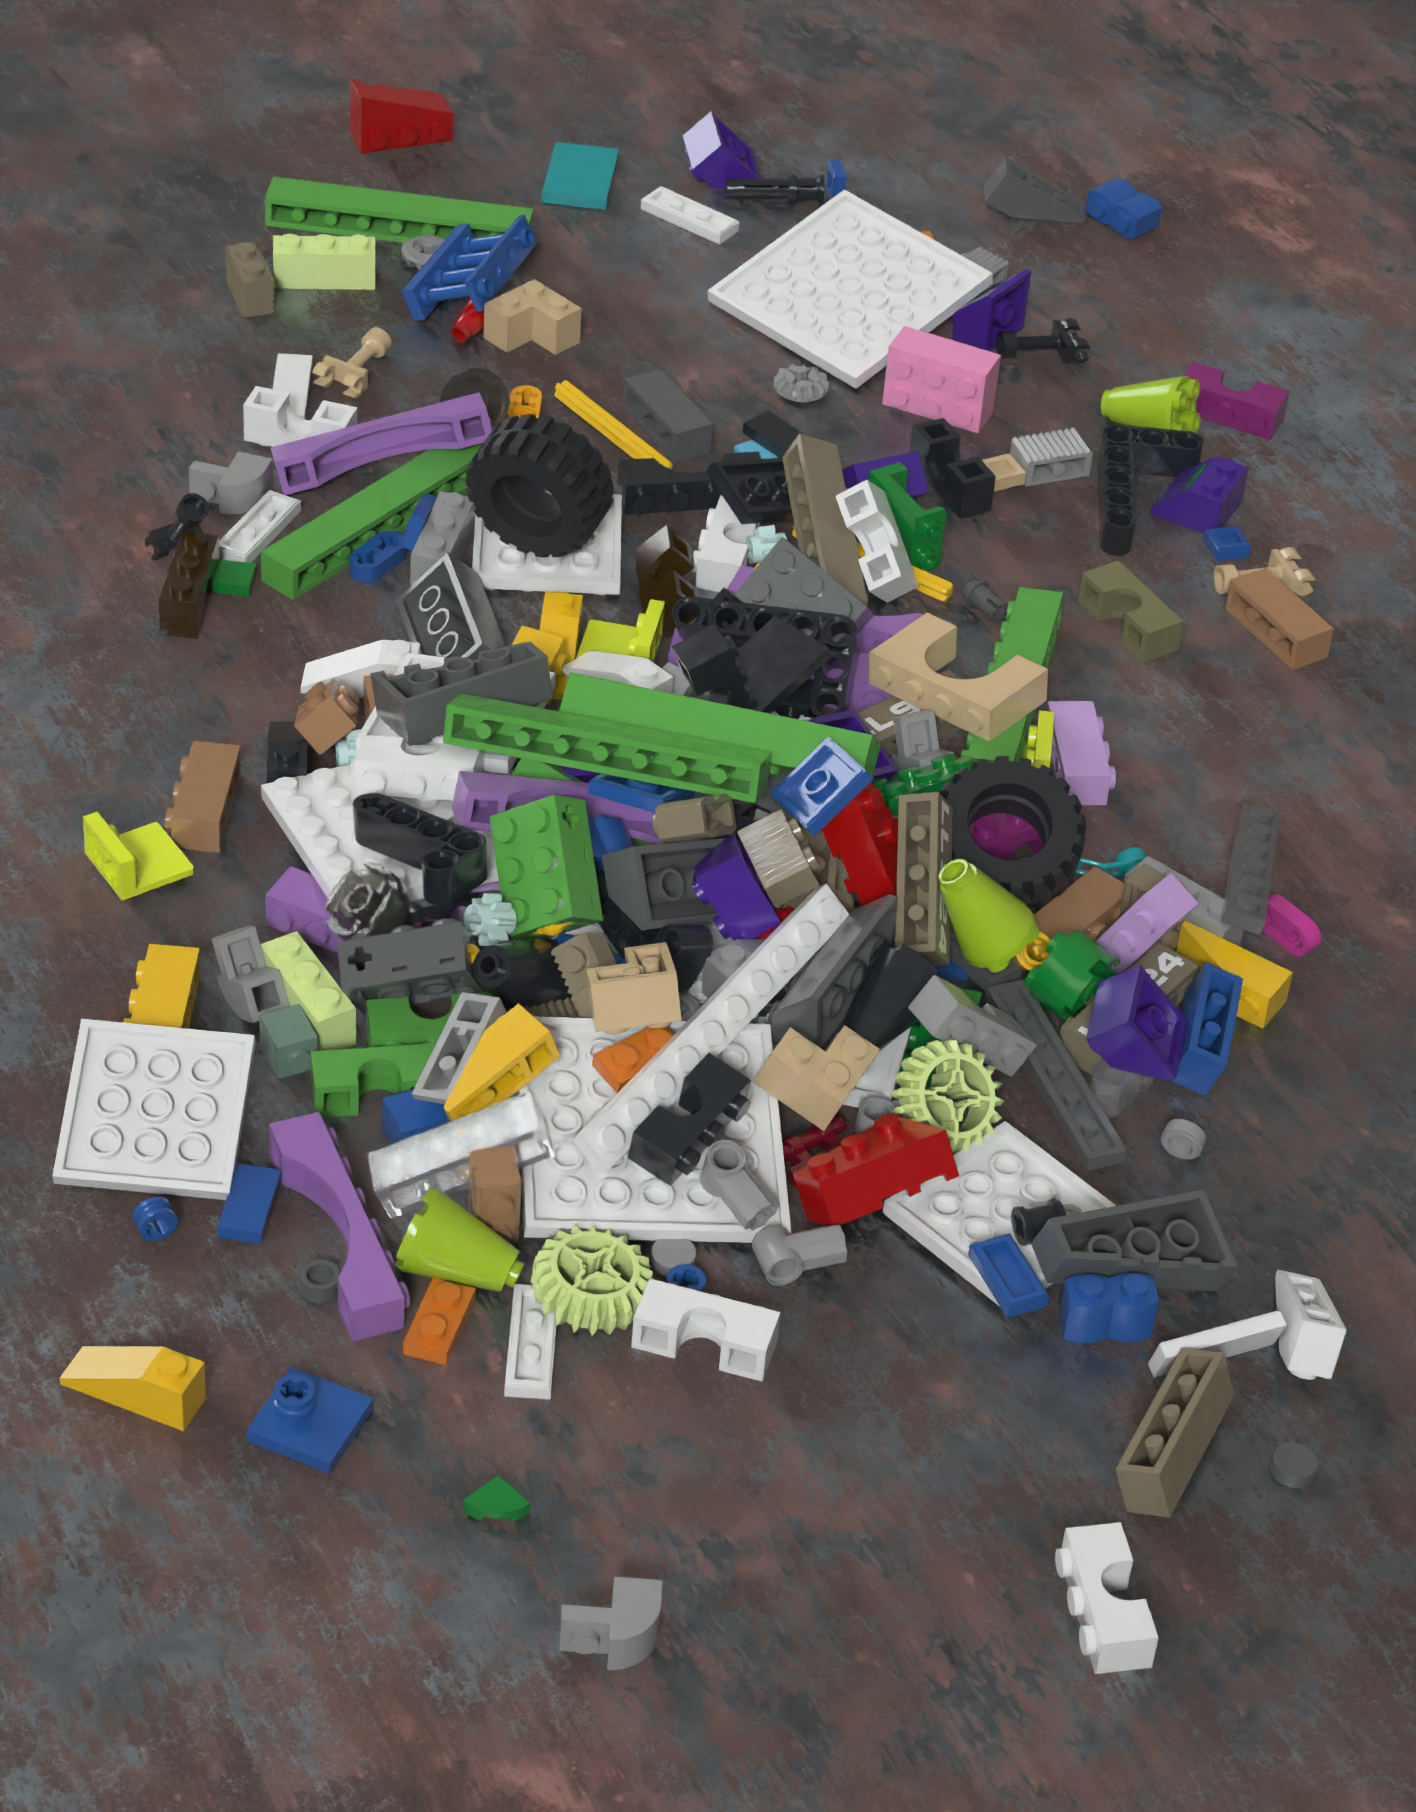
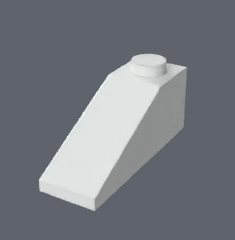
[301,640,420,698]
[562,651,673,693]
[1275,1269,1347,1380]

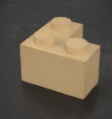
[484,279,582,355]
[586,942,681,1034]
[753,1025,880,1131]

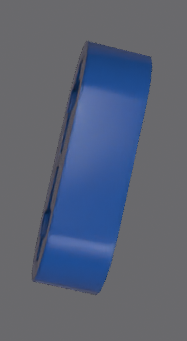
[349,531,406,583]

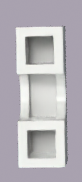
[243,386,357,447]
[836,480,919,603]
[691,495,761,592]
[354,735,484,801]
[631,1278,781,1382]
[1055,1522,1158,1674]

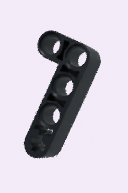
[352,793,488,905]
[596,871,713,993]

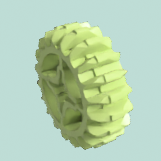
[890,1039,1004,1154]
[531,1225,653,1336]

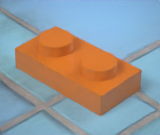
[592,1027,674,1093]
[403,1278,476,1365]

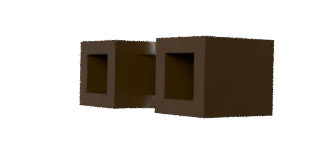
[634,525,699,639]
[159,531,220,639]

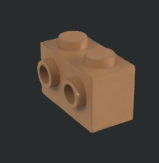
[294,678,359,755]

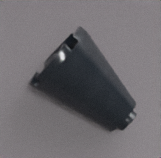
[473,937,572,1010]
[838,942,939,1051]

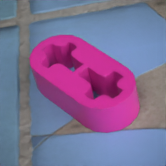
[1262,893,1321,957]

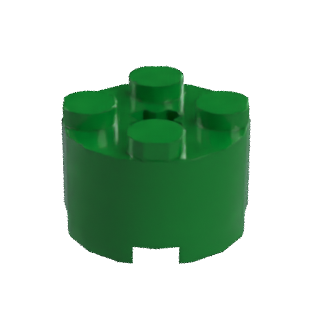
[1024,929,1121,1021]

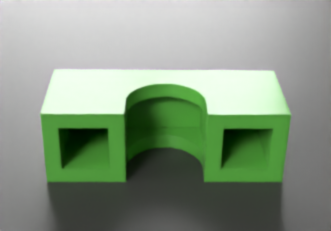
[366,992,494,1047]
[311,1043,436,1118]

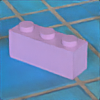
[1046,701,1116,805]
[1096,873,1199,974]

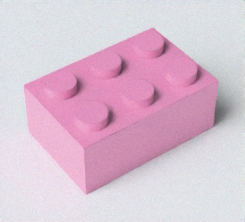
[882,326,1001,433]

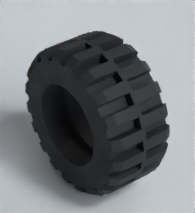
[465,414,614,558]
[940,756,1086,911]

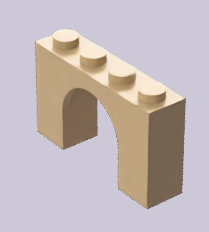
[869,613,1048,742]

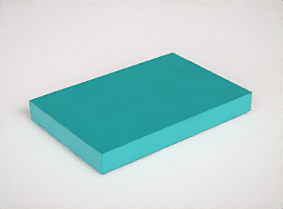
[542,142,619,210]

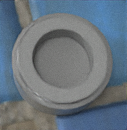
[1161,1119,1206,1160]
[651,1239,696,1277]

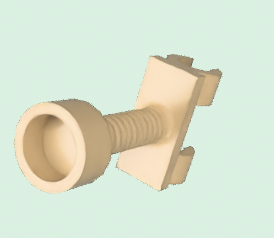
[312,327,392,399]
[1213,547,1316,596]

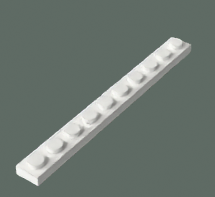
[573,884,849,1174]

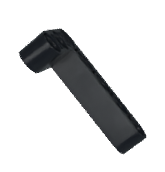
[1098,425,1204,556]
[672,596,860,718]

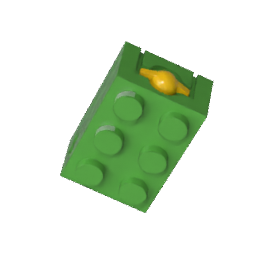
[489,795,603,939]

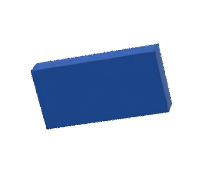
[401,493,437,551]
[217,1163,281,1244]
[968,1233,1049,1318]

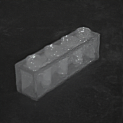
[367,1091,555,1218]

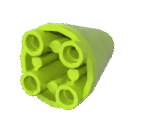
[1101,376,1201,433]
[938,859,1039,973]

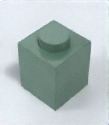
[259,1004,318,1079]

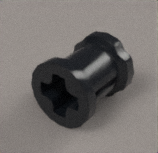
[1011,1198,1066,1246]

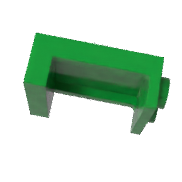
[868,462,947,571]

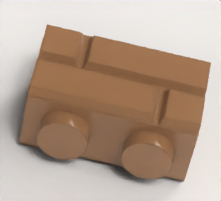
[468,1146,521,1246]

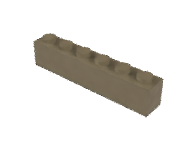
[782,433,868,606]

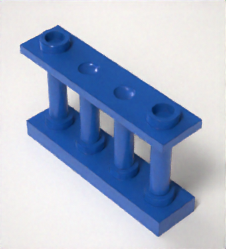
[401,215,537,321]

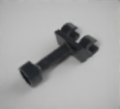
[996,319,1091,364]
[145,493,209,560]

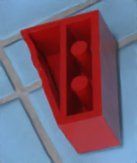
[350,78,454,154]
[822,782,898,906]
[793,1114,959,1226]

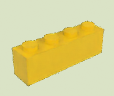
[123,944,201,1029]

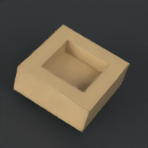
[982,453,1026,492]

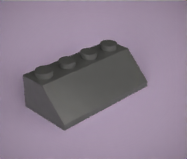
[395,552,506,660]
[602,837,744,931]
[768,894,897,1050]

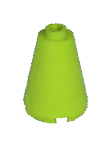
[394,1186,525,1293]

